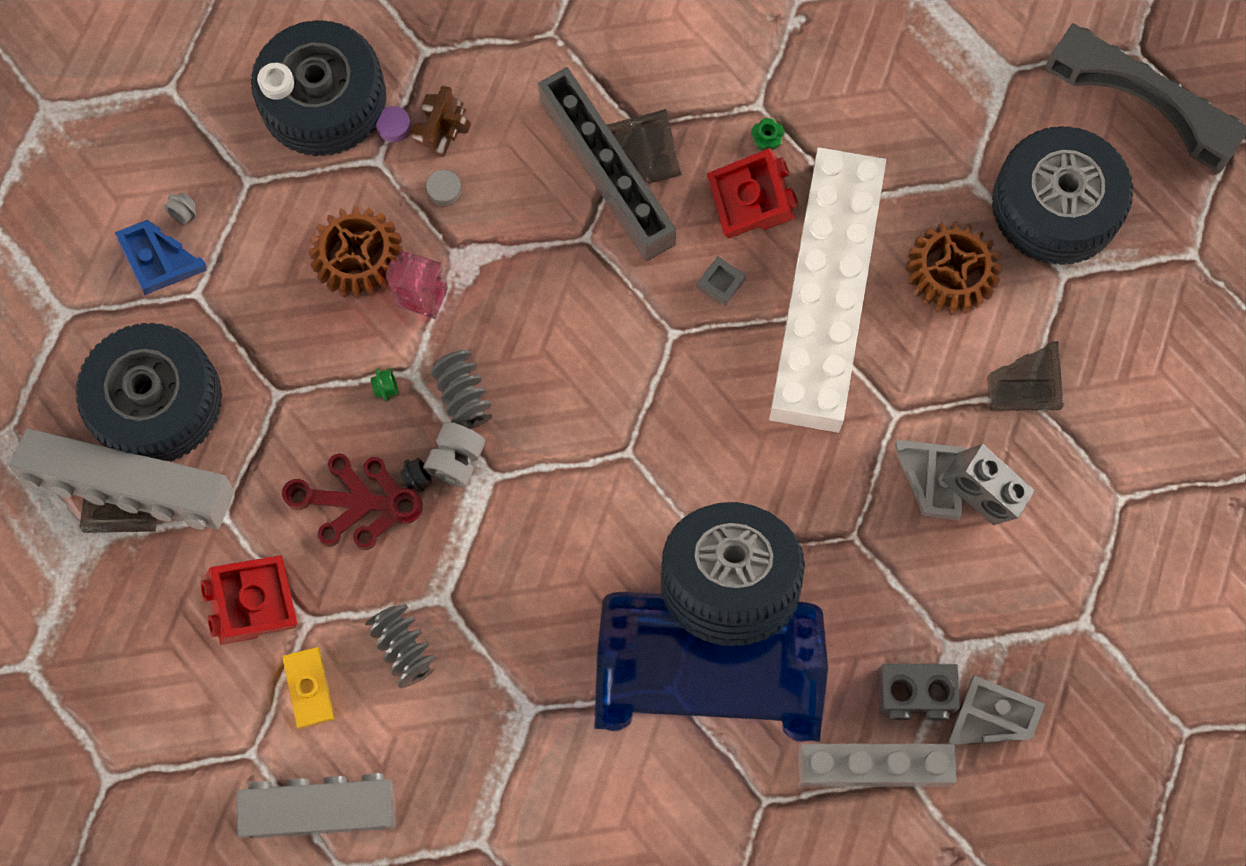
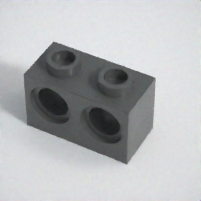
[941,444,1035,525]
[878,664,960,720]

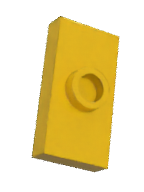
[282,647,335,729]

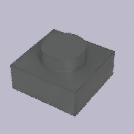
[697,256,746,307]

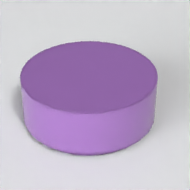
[376,106,411,142]

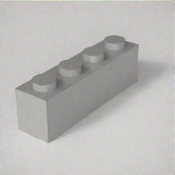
[798,744,956,787]
[237,773,396,839]

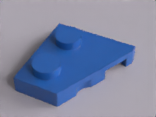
[115,220,207,296]

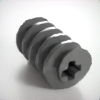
[431,350,493,429]
[365,604,436,689]

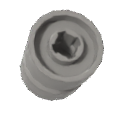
[423,422,486,488]

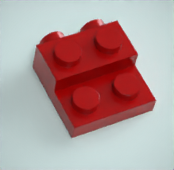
[706,148,799,239]
[200,555,298,645]

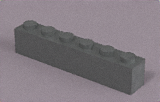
[538,67,676,262]

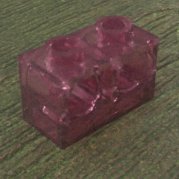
[386,250,448,319]

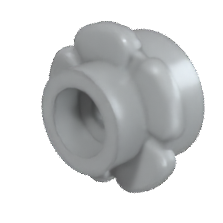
[164,193,197,224]

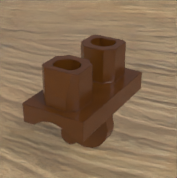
[411,86,471,157]

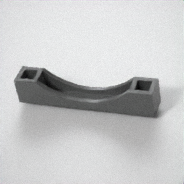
[1044,23,1246,174]

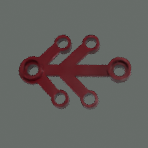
[282,453,423,550]

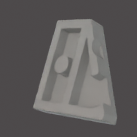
[894,440,966,520]
[947,675,1045,745]

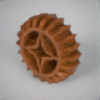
[309,205,404,300]
[906,221,1002,315]

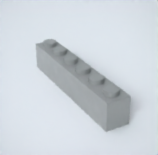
[8,428,235,530]

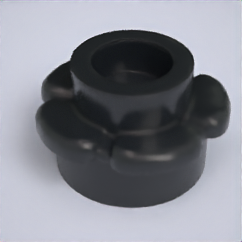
[400,458,432,492]

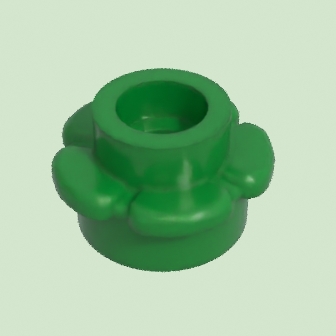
[751,118,785,150]
[370,368,399,401]

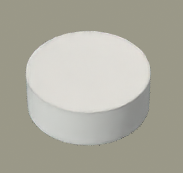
[257,63,294,100]

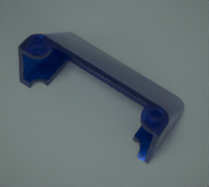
[594,592,828,742]

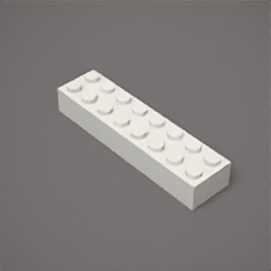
[769,147,887,433]

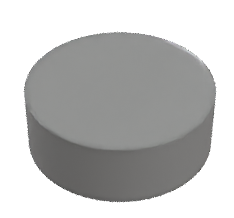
[426,170,462,206]

